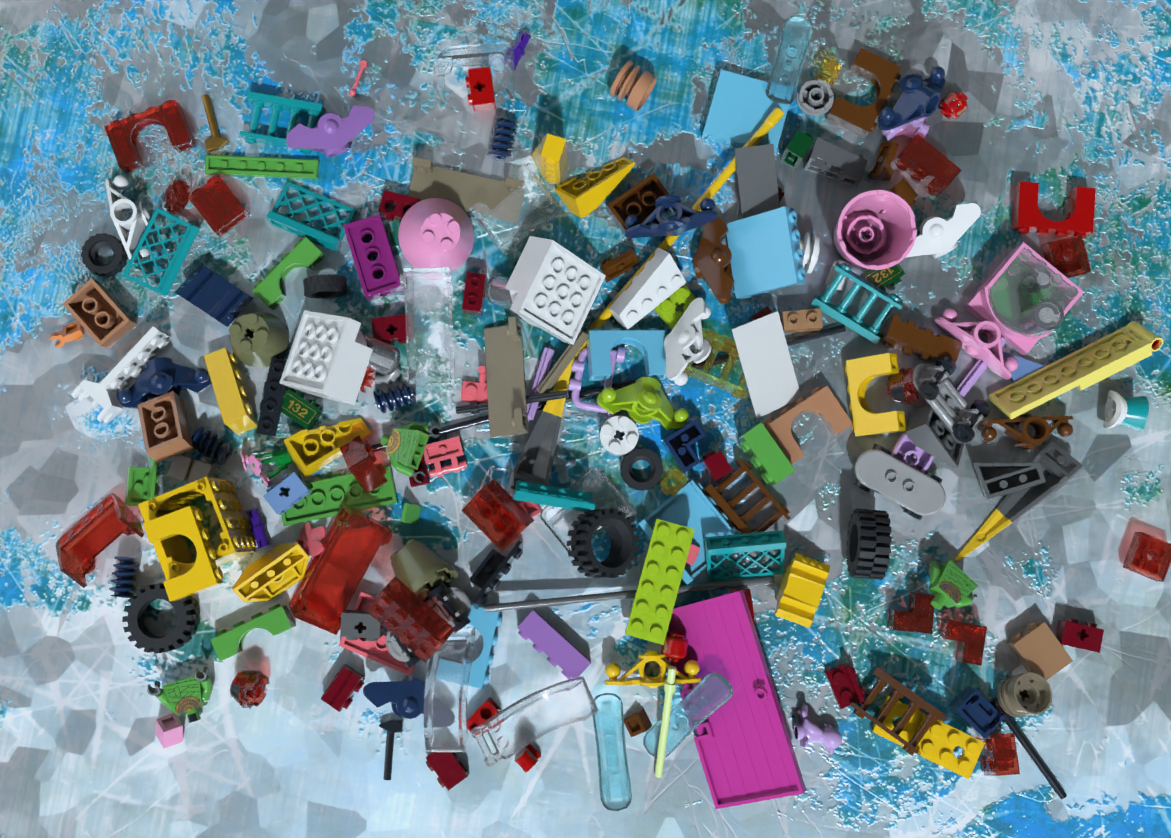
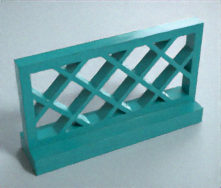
[266,181,356,253]
[122,207,200,297]
[513,480,595,512]
[705,530,786,581]

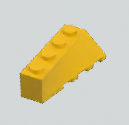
[531,133,567,184]

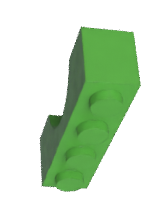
[252,237,326,310]
[211,604,296,661]

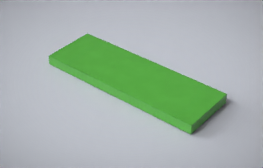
[281,465,398,526]

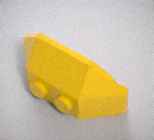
[232,542,309,603]

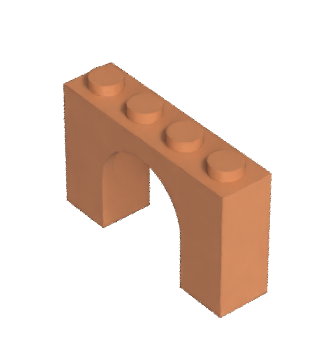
[763,386,853,465]

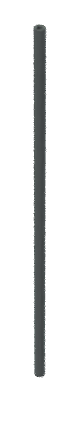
[484,576,775,613]

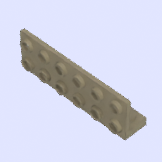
[408,157,526,223]
[484,316,529,438]

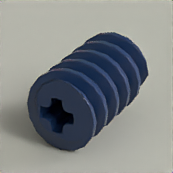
[487,118,518,161]
[373,381,416,414]
[191,426,233,465]
[109,556,139,598]

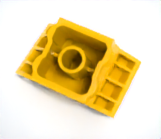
[775,553,830,628]

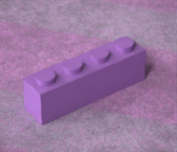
[517,609,591,681]

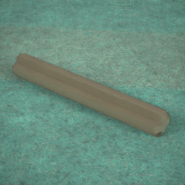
[537,330,588,394]

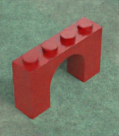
[1011,181,1096,239]

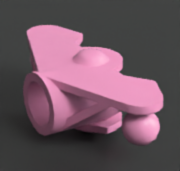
[935,308,1018,380]

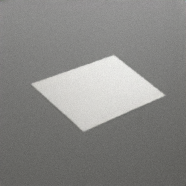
[732,311,802,419]

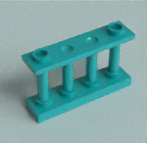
[239,91,326,154]
[811,262,903,344]

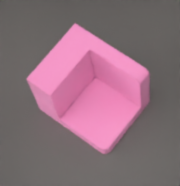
[156,713,183,749]

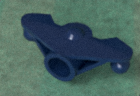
[878,66,945,130]
[625,195,718,238]
[117,357,212,409]
[363,675,455,727]

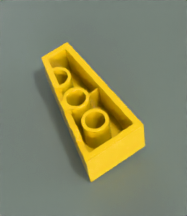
[204,348,258,435]

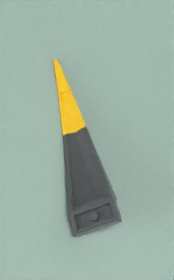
[505,358,574,493]
[955,441,1083,562]

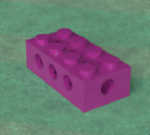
[343,214,405,301]

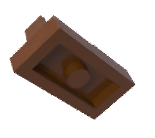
[868,141,899,181]
[599,248,639,282]

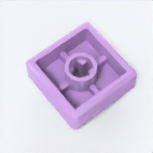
[891,433,935,474]

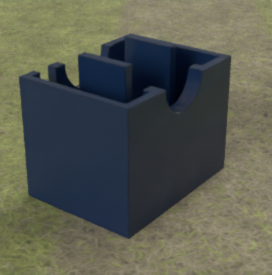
[948,686,1005,739]

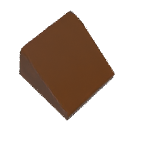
[623,709,652,737]

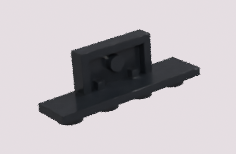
[256,358,287,437]
[469,540,524,609]

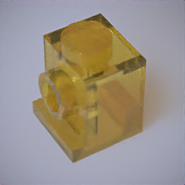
[815,58,842,87]
[658,465,689,496]

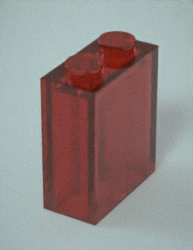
[188,175,250,237]

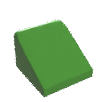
[401,503,421,524]

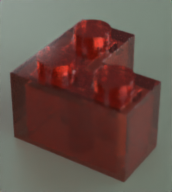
[339,435,387,493]
[887,592,935,634]
[939,618,987,666]
[980,733,1020,776]

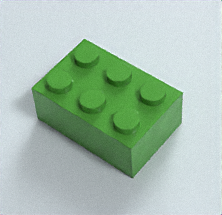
[738,422,796,485]

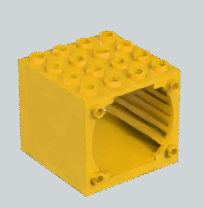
[138,476,257,580]

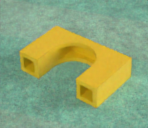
[845,353,906,437]
[143,506,223,602]

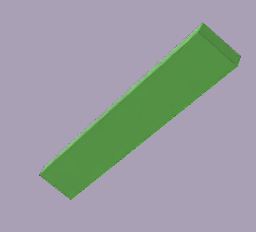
[205,155,320,180]

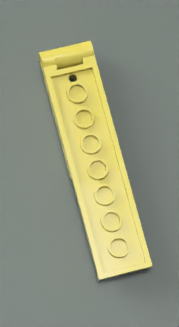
[989,321,1163,419]

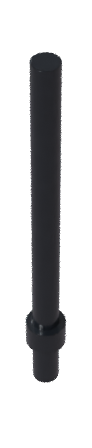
[456,390,569,414]
[990,697,1067,799]

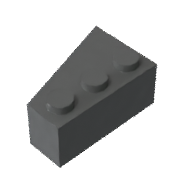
[804,137,868,187]
[973,462,1046,501]

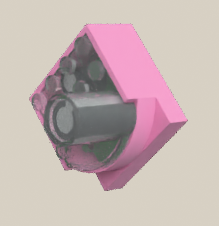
[964,242,1084,356]

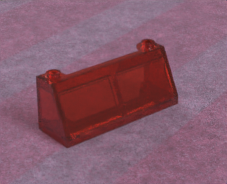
[288,503,393,635]

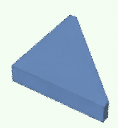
[1002,351,1045,383]

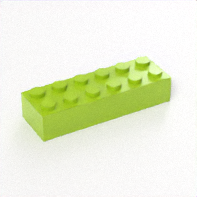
[625,518,695,645]

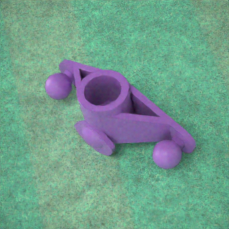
[286,106,375,158]

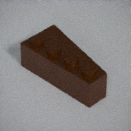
[878,314,962,363]

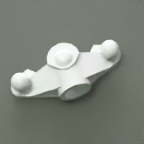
[105,175,151,264]
[906,203,981,258]
[664,298,711,386]

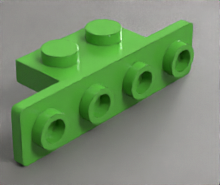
[125,456,160,523]

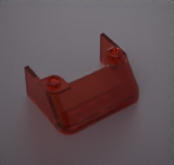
[55,493,144,588]

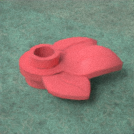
[295,522,326,556]

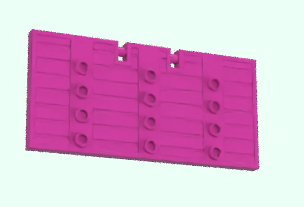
[666,589,806,809]

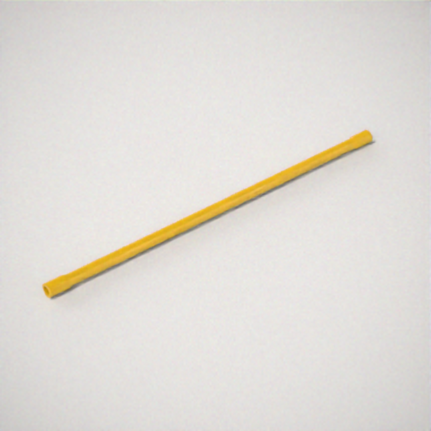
[574,107,784,360]

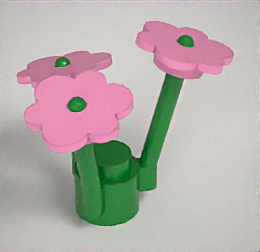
[240,448,292,488]

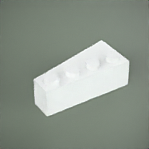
[609,248,686,329]

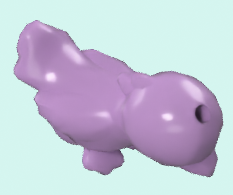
[881,116,930,145]
[793,704,842,756]

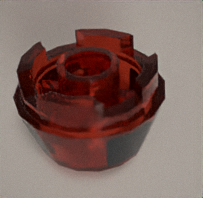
[886,368,919,405]
[230,670,270,709]

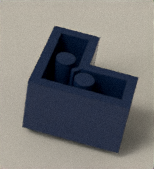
[662,419,706,474]

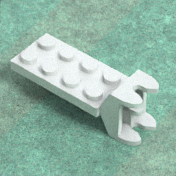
[72,326,171,424]

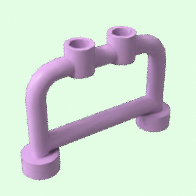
[568,347,626,418]

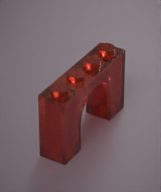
[104,100,196,173]

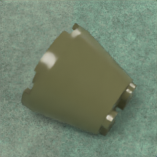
[229,311,290,369]
[390,539,458,609]

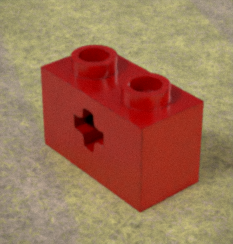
[465,67,496,112]

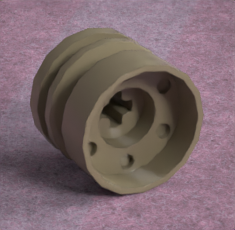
[997,672,1052,718]

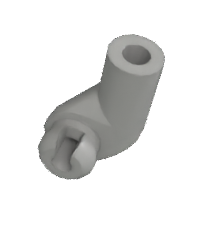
[375,364,401,384]

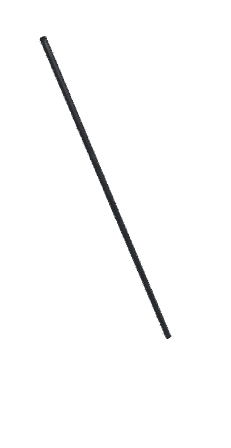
[346,324,846,459]

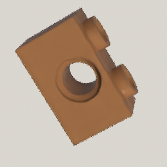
[779,309,823,334]

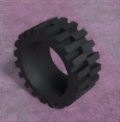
[567,508,640,578]
[846,508,892,580]
[122,583,200,654]

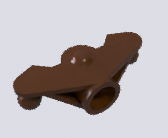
[693,216,735,304]
[979,414,1073,450]

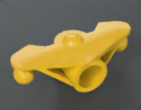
[604,650,701,688]

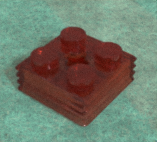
[1042,235,1091,278]
[1123,532,1171,582]

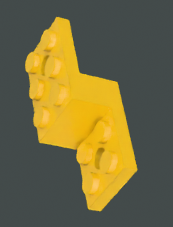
[871,696,985,779]

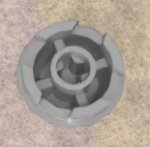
[797,79,834,116]

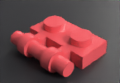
[423,436,468,478]

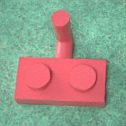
[461,366,488,403]

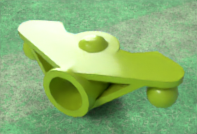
[597,377,689,430]

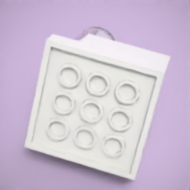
[485,236,606,345]
[279,310,401,405]

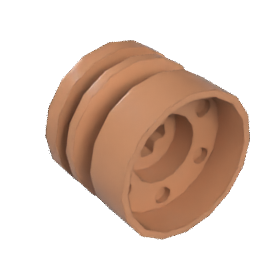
[610,60,658,112]

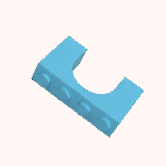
[586,328,666,381]
[436,604,503,689]

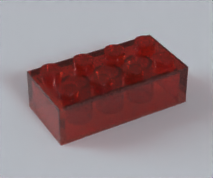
[366,576,455,663]

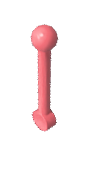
[349,60,367,96]

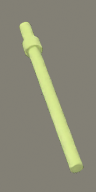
[654,666,677,778]

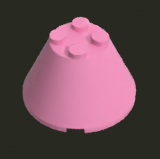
[398,198,474,275]

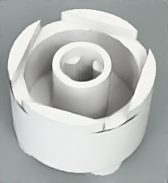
[600,416,639,456]

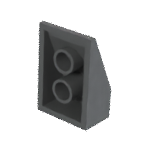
[906,403,964,468]

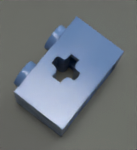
[263,472,312,515]

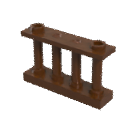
[704,459,790,534]
[850,667,947,756]

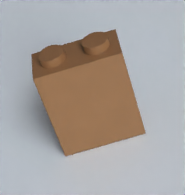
[1007,620,1073,680]

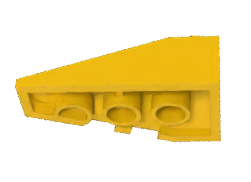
[555,157,635,218]
[284,418,371,479]

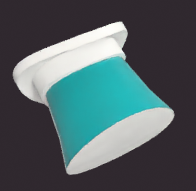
[1103,390,1149,431]

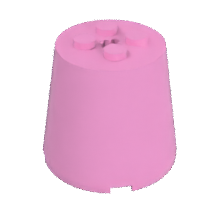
[833,190,917,270]

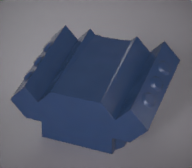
[175,264,254,327]

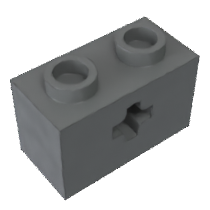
[340,610,385,641]

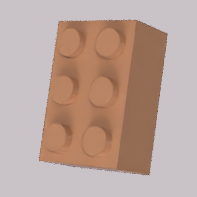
[63,278,137,349]
[137,391,193,463]

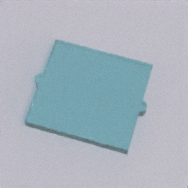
[616,487,653,522]

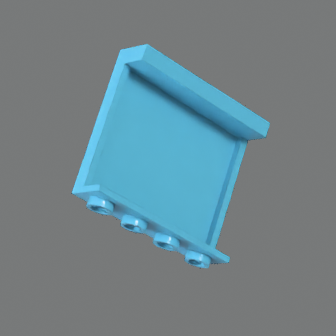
[701,69,794,154]
[725,206,806,300]
[638,480,740,585]

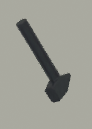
[379,719,404,780]

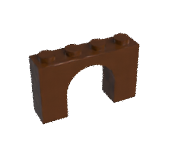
[825,48,902,138]

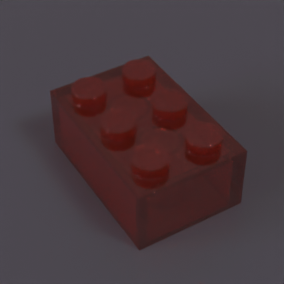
[894,133,962,198]
[461,479,535,552]

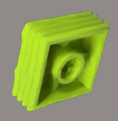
[654,285,696,330]

